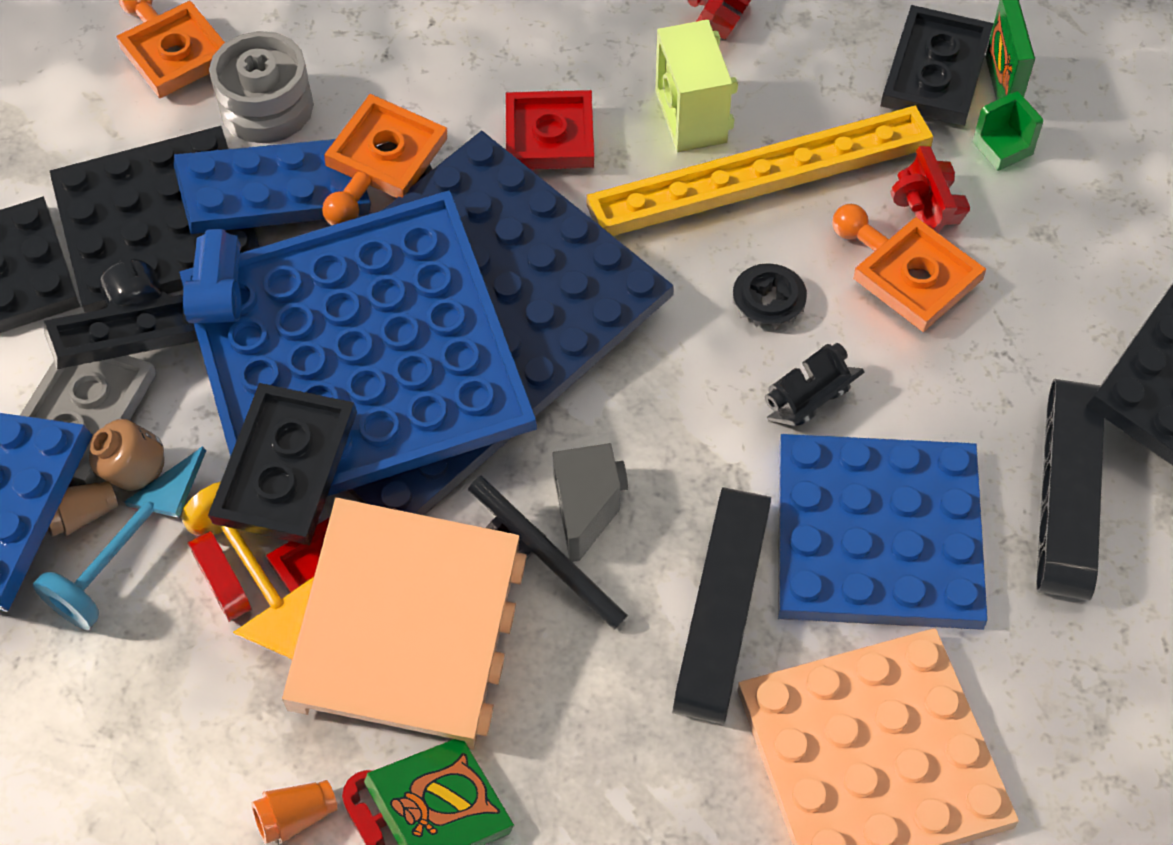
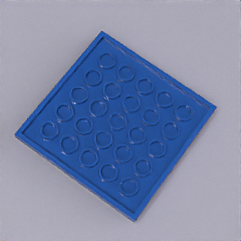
[180,190,537,497]

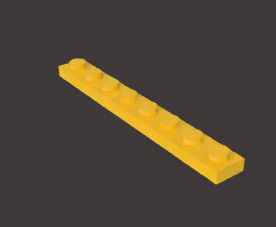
[586,105,934,236]

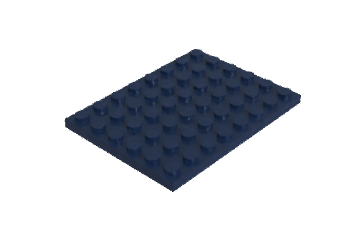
[348,130,674,515]

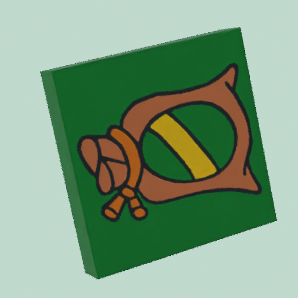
[985,0,1035,100]
[364,739,514,845]

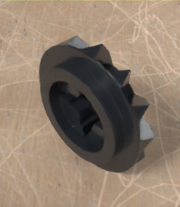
[733,263,807,330]

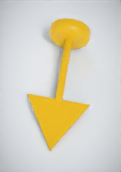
[181,481,314,660]

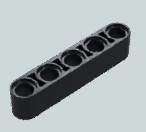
[1036,379,1104,601]
[672,487,772,725]

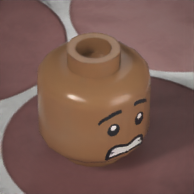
[89,419,164,491]

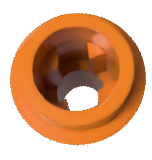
[251,780,338,844]

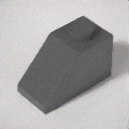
[552,443,628,562]

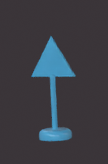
[33,446,207,630]

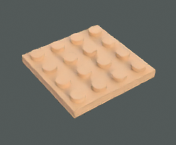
[737,628,1019,845]

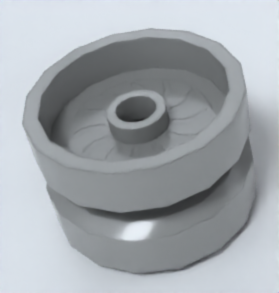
[209,31,314,143]

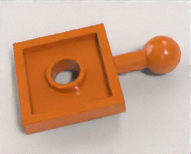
[116,0,225,99]
[322,94,447,225]
[832,204,986,333]

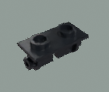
[765,343,865,426]

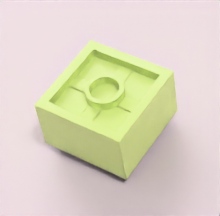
[655,20,738,152]

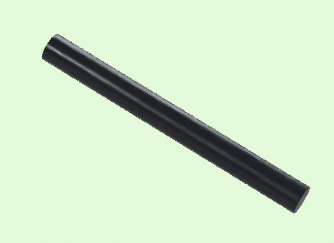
[468,475,628,630]

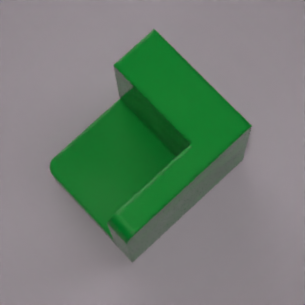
[972,91,1043,171]

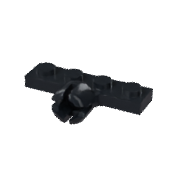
[44,259,198,369]

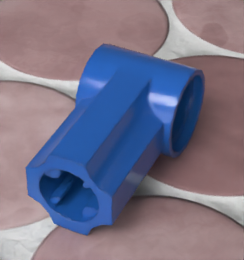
[183,229,242,324]

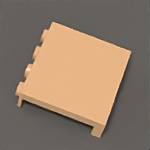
[282,497,527,750]

